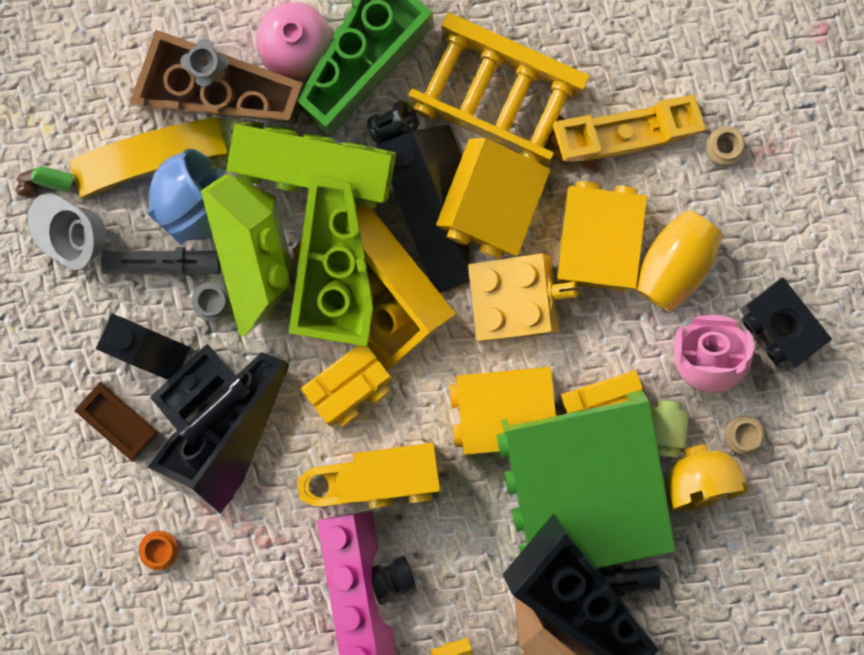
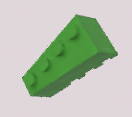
[297,0,434,137]

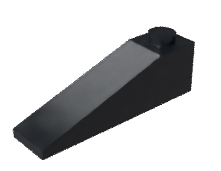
[148,352,289,514]

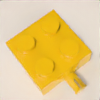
[468,253,579,342]

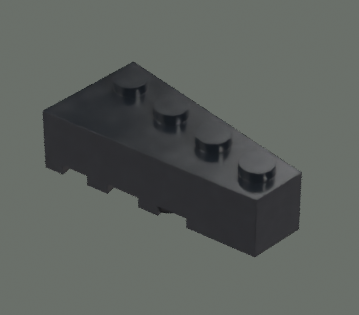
[502,513,659,655]

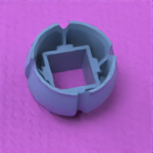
[147,149,225,245]

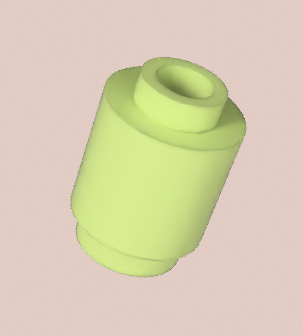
[650,400,689,458]

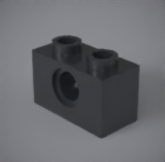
[739,277,832,370]

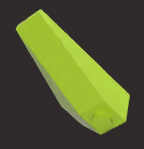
[289,176,374,347]

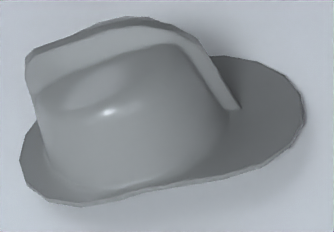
[27,193,112,270]

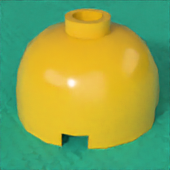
[666,444,749,512]

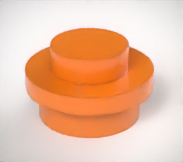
[139,530,179,570]

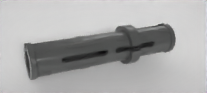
[101,247,221,278]

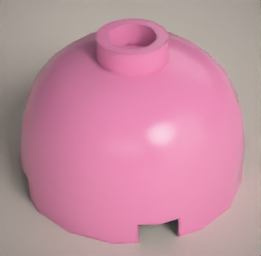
[257,2,333,81]
[673,315,755,393]

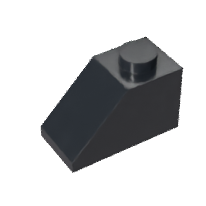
[96,313,191,380]

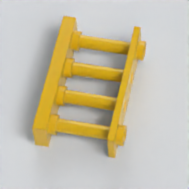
[408,12,590,167]

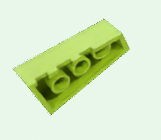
[226,120,397,208]

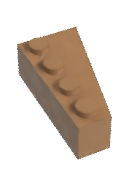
[129,29,305,124]

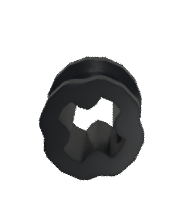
[367,100,419,145]

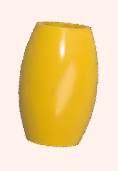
[635,210,723,312]

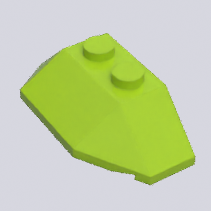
[201,175,293,336]

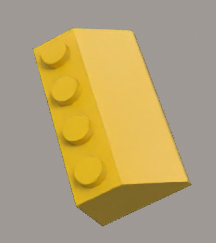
[292,204,456,370]

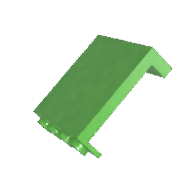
[496,390,675,568]

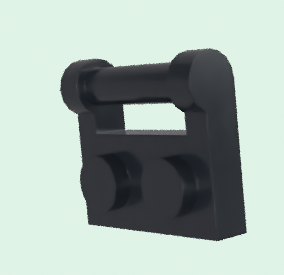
[150,344,251,446]

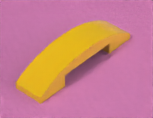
[553,94,706,161]
[70,117,229,199]

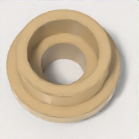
[706,127,746,166]

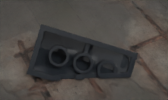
[376,124,470,293]

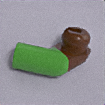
[16,166,73,199]

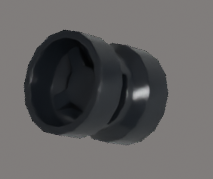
[372,555,418,605]

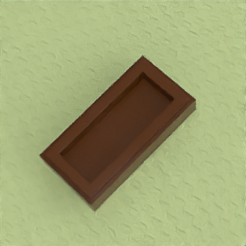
[74,381,161,462]

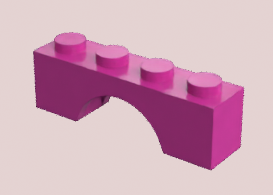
[317,510,396,655]

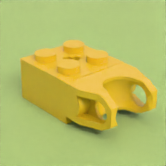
[297,443,440,509]

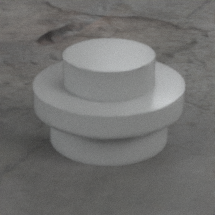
[192,282,231,321]

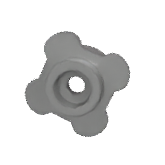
[181,38,228,87]

